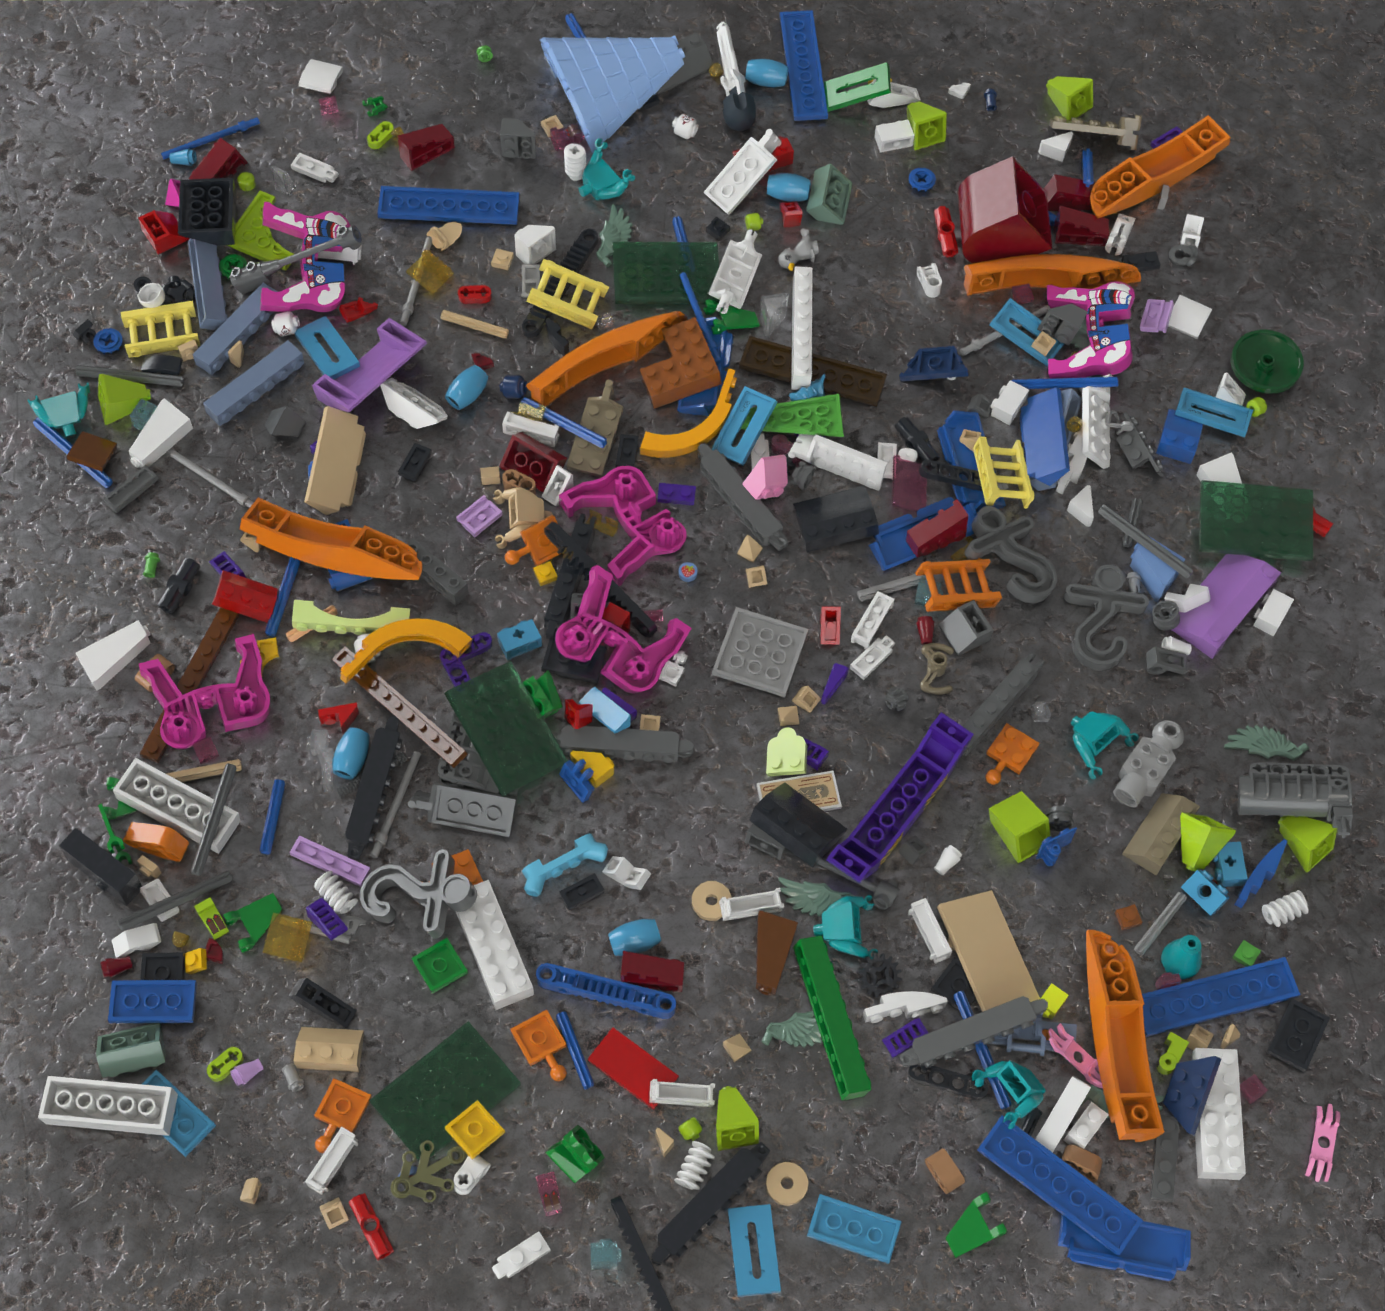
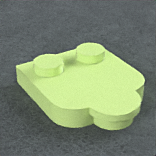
[766,727,807,777]

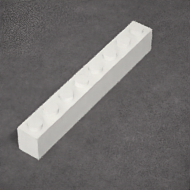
[791,266,812,390]

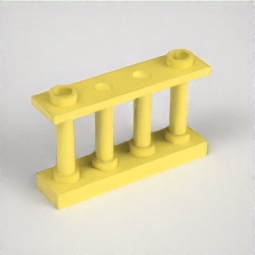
[526,259,609,329]
[121,301,201,358]
[973,436,1035,509]

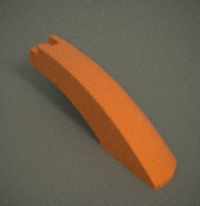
[1090,115,1231,218]
[1086,930,1164,1142]

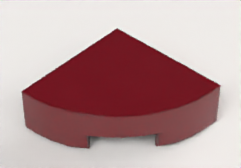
[471,353,494,370]
[205,938,224,964]

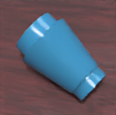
[169,148,197,166]

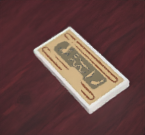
[756,771,842,812]

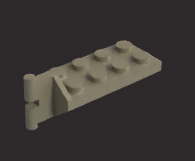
[1050,115,1142,150]
[566,380,624,478]

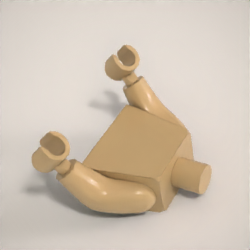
[493,487,553,549]

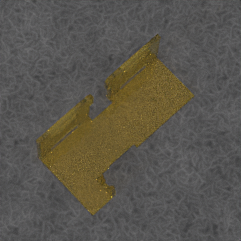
[510,402,546,422]
[586,509,618,537]
[950,536,974,561]

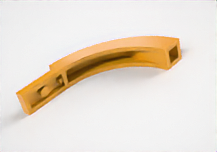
[640,368,737,458]
[340,618,472,684]

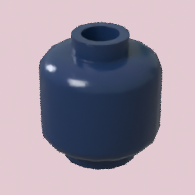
[500,375,528,399]

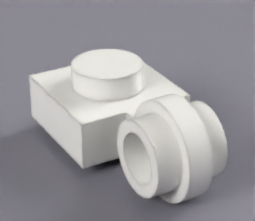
[659,650,688,686]

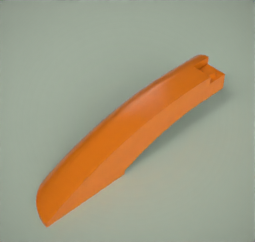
[964,254,1141,296]
[526,311,688,407]
[240,497,422,580]

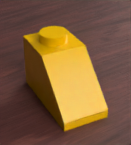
[570,751,614,788]

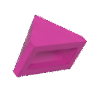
[165,178,180,208]

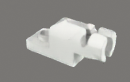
[1105,213,1136,255]

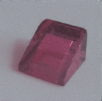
[643,608,663,622]

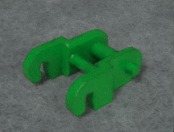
[362,96,388,117]

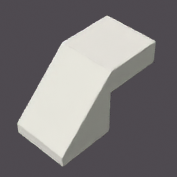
[1180,214,1204,248]
[1165,584,1211,613]
[602,856,651,890]
[112,923,161,958]

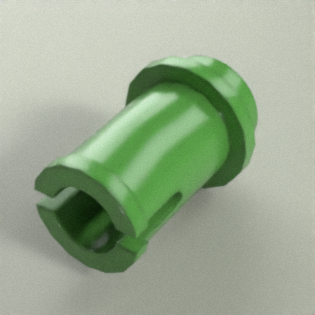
[143,552,160,578]

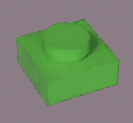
[1232,940,1261,967]

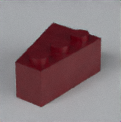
[397,124,455,171]
[188,138,248,179]
[1044,174,1096,211]
[1054,205,1109,246]
[906,499,969,558]
[621,951,684,992]

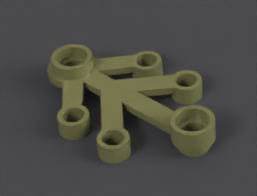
[390,1140,466,1203]

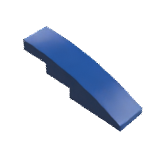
[1234,839,1288,908]

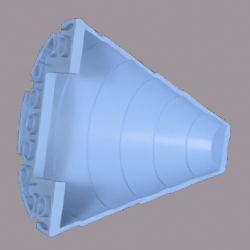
[540,35,685,153]

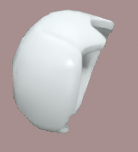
[137,283,165,308]

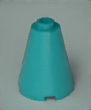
[1160,935,1202,980]

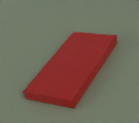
[587,1027,679,1110]

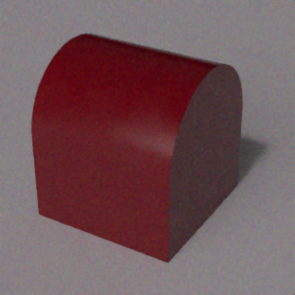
[958,156,1052,264]

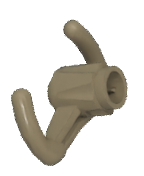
[920,643,954,695]

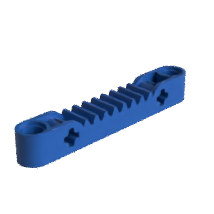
[536,963,676,1019]

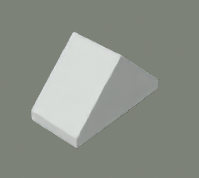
[1038,131,1073,162]
[1216,373,1246,406]
[542,465,574,506]
[1067,485,1094,527]

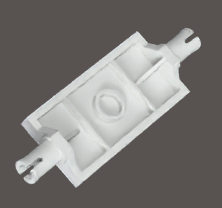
[708,230,762,314]

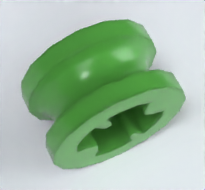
[477,45,493,62]

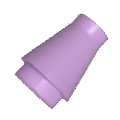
[230,1059,263,1086]

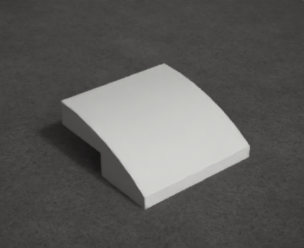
[299,59,343,94]
[1168,295,1212,339]

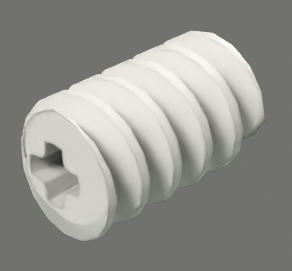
[564,143,586,181]
[314,870,358,915]
[1262,890,1308,927]
[674,1141,715,1190]

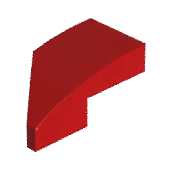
[339,297,378,323]

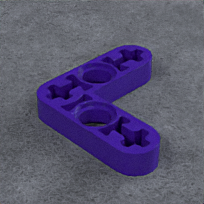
[440,632,492,698]

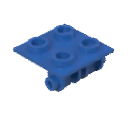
[1036,827,1077,866]

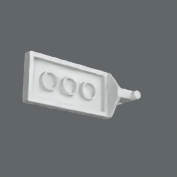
[703,129,781,215]
[1079,374,1113,469]
[788,434,887,491]

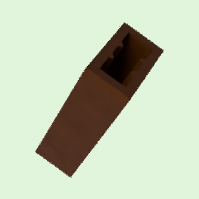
[756,910,798,996]

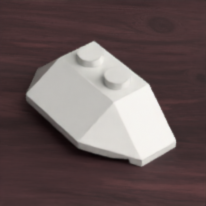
[380,378,448,429]

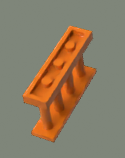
[915,558,1002,612]

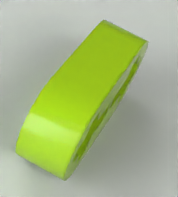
[367,121,394,149]
[207,1047,244,1082]

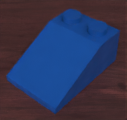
[1156,408,1203,464]

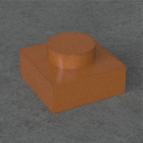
[1115,904,1143,931]

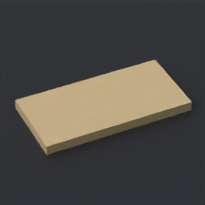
[937,890,1040,1012]

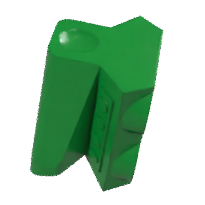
[511,670,563,726]
[545,1125,605,1184]

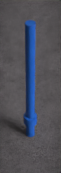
[161,117,260,160]
[679,272,721,364]

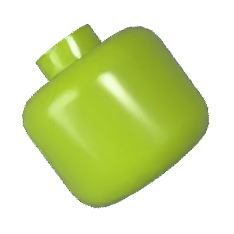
[237,172,256,191]
[745,213,763,231]
[1246,397,1267,417]
[678,1117,702,1141]

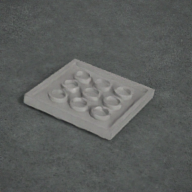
[712,607,809,697]

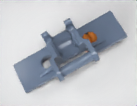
[989,1013,1077,1056]

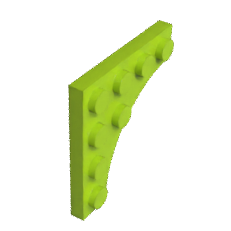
[226,190,293,271]

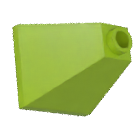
[1046,76,1093,120]
[907,101,947,150]
[98,374,151,425]
[1180,812,1236,872]
[1278,816,1337,873]
[716,1086,759,1151]

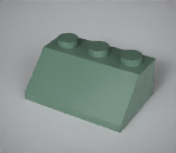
[806,163,852,225]
[96,1023,166,1078]

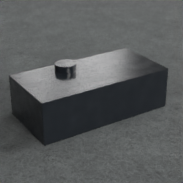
[59,828,142,906]

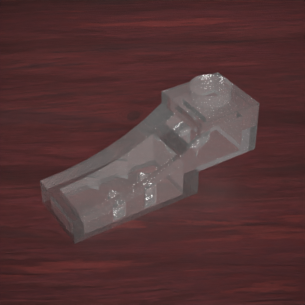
[307,729,335,792]

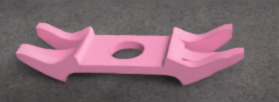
[1048,1023,1103,1089]
[1305,1104,1340,1182]

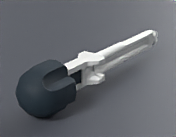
[716,21,756,131]

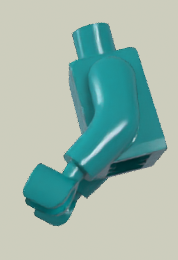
[578,138,635,200]
[27,383,90,437]
[1071,711,1139,780]
[813,895,878,959]
[972,1060,1046,1129]

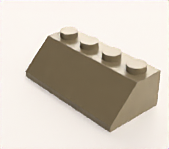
[1122,793,1200,876]

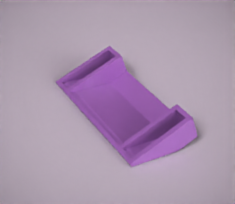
[312,318,427,412]
[1172,549,1281,659]

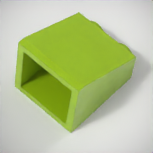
[989,791,1051,863]

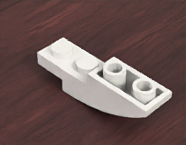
[1056,428,1087,494]
[863,991,948,1023]

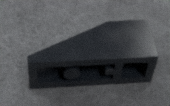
[288,977,357,1028]

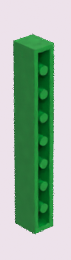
[793,936,872,1101]

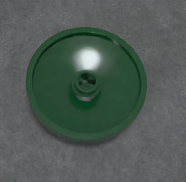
[1231,330,1304,393]

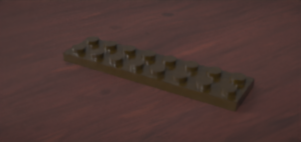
[739,336,887,407]

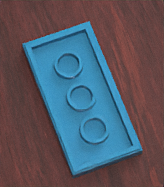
[142,1070,216,1157]
[807,1194,902,1264]

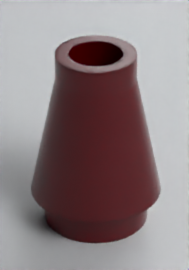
[916,616,935,645]
[100,956,132,978]

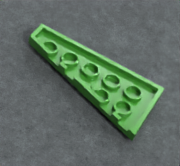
[740,394,844,437]

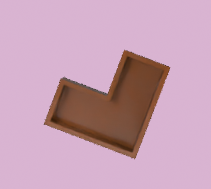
[640,317,722,409]

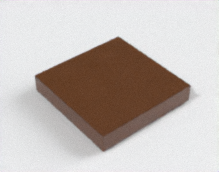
[67,431,117,471]

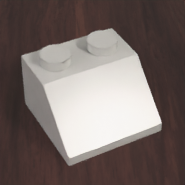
[514,225,556,265]

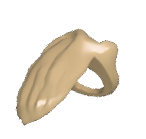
[426,222,462,251]

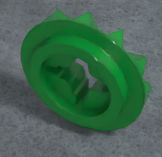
[219,254,247,279]

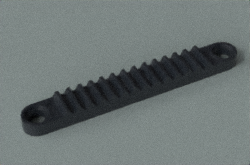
[522,228,598,338]
[544,522,657,638]
[610,1196,673,1311]

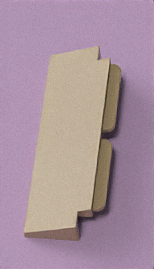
[304,406,366,516]

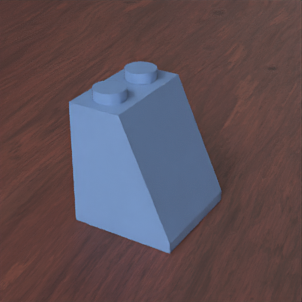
[1130,536,1185,603]

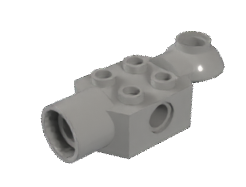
[1113,720,1184,807]

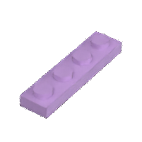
[290,836,371,887]

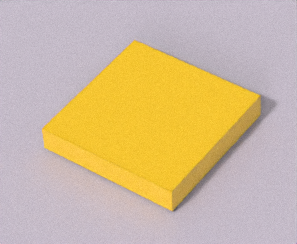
[445,1100,505,1160]

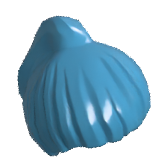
[789,374,826,401]

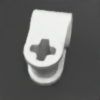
[917,263,942,298]
[454,1155,491,1195]

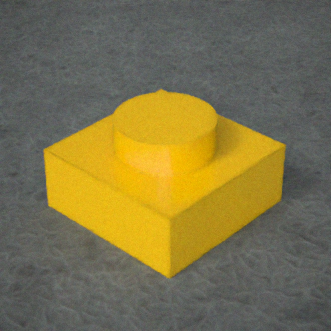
[533,561,558,586]
[185,948,207,974]

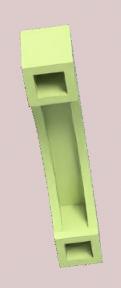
[292,600,410,635]

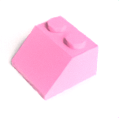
[743,455,788,500]

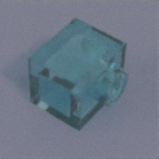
[130,399,157,430]
[914,579,944,608]
[591,1239,621,1269]

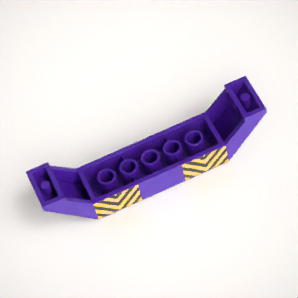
[826,712,974,884]

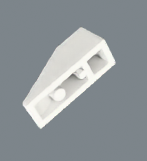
[867,79,921,108]

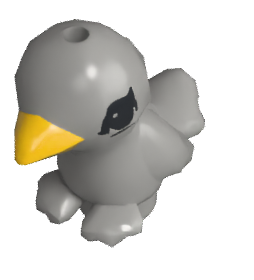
[778,228,819,272]

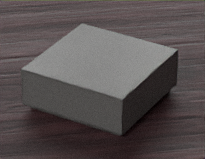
[1157,185,1170,210]

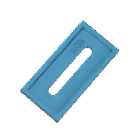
[990,298,1065,366]
[295,316,360,379]
[711,386,777,466]
[1175,387,1253,437]
[728,1204,781,1297]

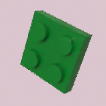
[411,938,468,994]

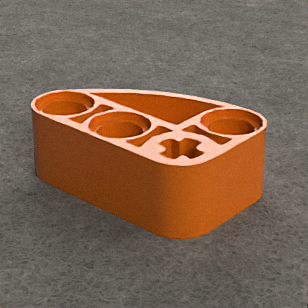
[123,822,189,862]

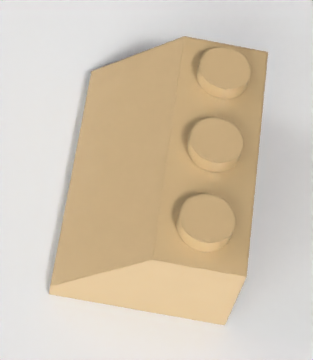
[294,1027,364,1072]

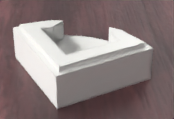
[948,83,971,99]

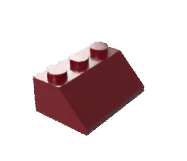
[499,432,567,492]

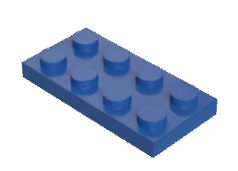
[108,980,197,1023]

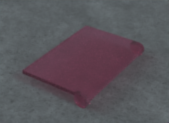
[892,455,927,512]

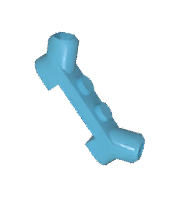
[522,834,608,897]

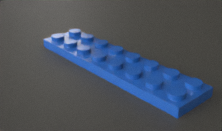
[779,10,828,121]
[377,186,520,225]
[1142,957,1301,1037]
[977,1115,1143,1256]

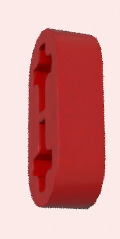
[458,285,492,304]

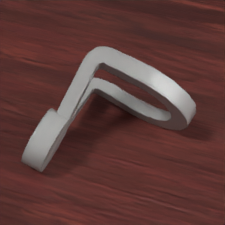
[1106,410,1133,435]

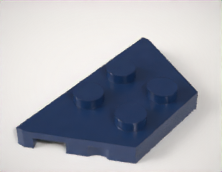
[899,346,969,381]
[1163,1056,1222,1136]

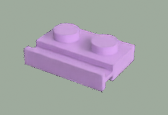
[1140,299,1174,333]
[456,495,502,537]

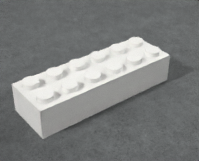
[113,758,240,854]
[456,880,534,1010]
[1190,1048,1246,1180]
[38,1076,178,1136]

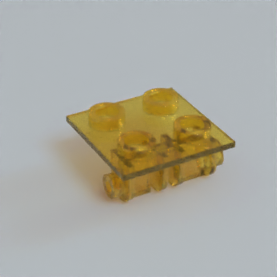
[406,249,454,294]
[263,913,313,962]

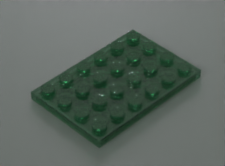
[612,242,720,305]
[1199,480,1313,561]
[444,661,568,797]
[369,1021,521,1162]

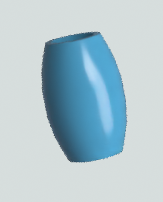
[745,59,789,87]
[767,173,811,202]
[445,365,489,410]
[333,728,370,780]
[608,919,661,956]

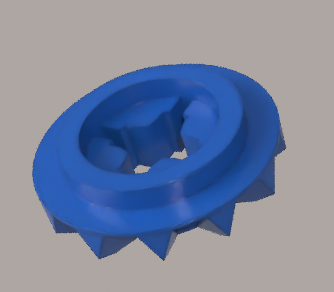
[908,168,936,192]
[93,328,123,354]

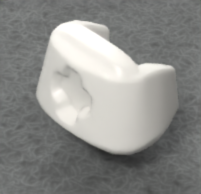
[898,448,918,463]

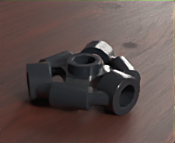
[162,276,196,305]

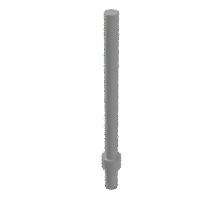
[400,237,432,326]
[960,305,1050,356]
[171,451,254,508]
[370,751,421,858]

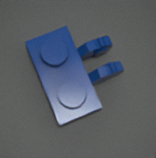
[559,759,594,803]

